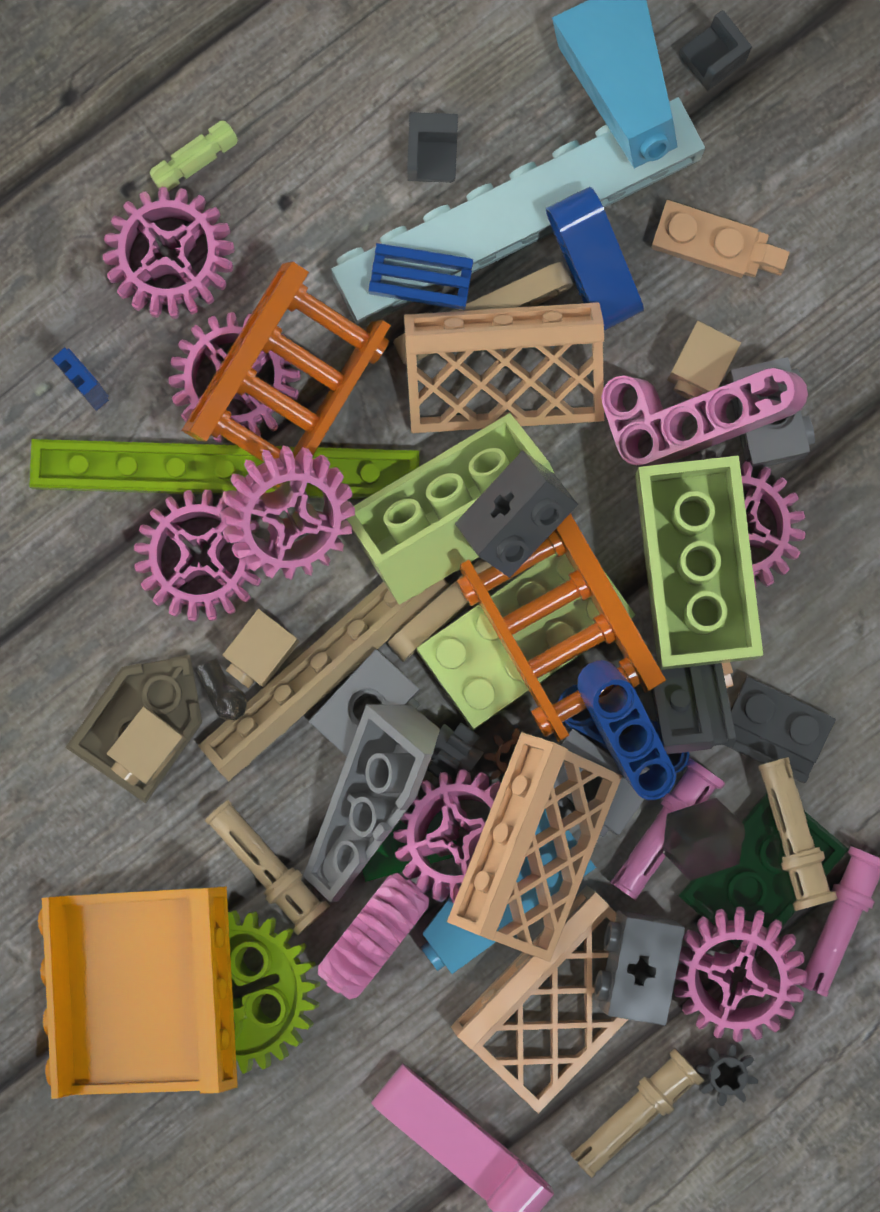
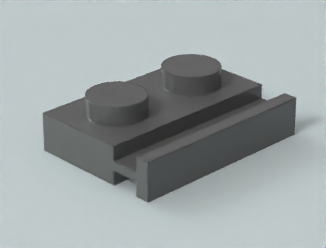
[651,656,736,754]
[725,677,836,783]

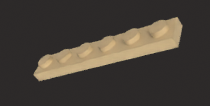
[198,579,450,782]

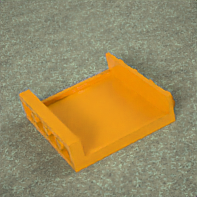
[38,886,238,1099]

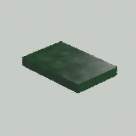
[677,792,849,959]

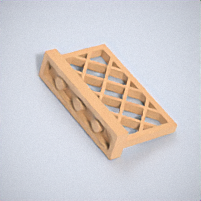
[404,302,604,433]
[447,732,622,962]
[451,885,629,1114]

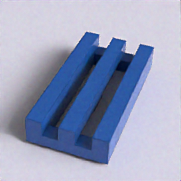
[368,243,473,310]
[52,347,109,411]

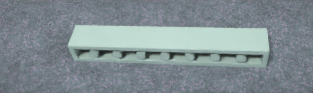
[331,97,705,328]

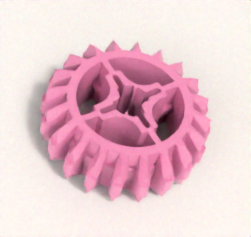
[103,187,235,319]
[168,312,301,443]
[220,445,355,580]
[741,461,805,588]
[134,490,265,622]
[393,769,501,904]
[318,873,429,1000]
[674,907,807,1042]

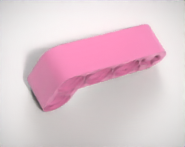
[601,368,808,466]
[371,1064,554,1212]

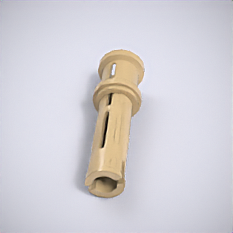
[758,757,838,911]
[205,800,331,935]
[570,1048,705,1178]

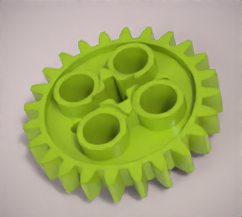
[228,910,320,1074]

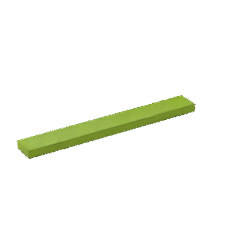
[29,439,420,499]

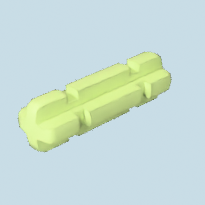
[150,120,238,192]

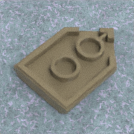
[65,655,202,803]

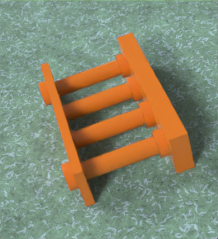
[181,261,391,490]
[456,513,666,742]

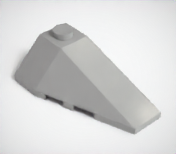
[303,705,440,902]

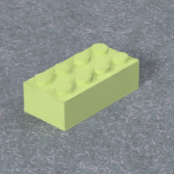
[346,413,555,605]
[635,456,763,670]
[417,554,635,731]

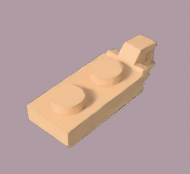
[651,200,790,278]

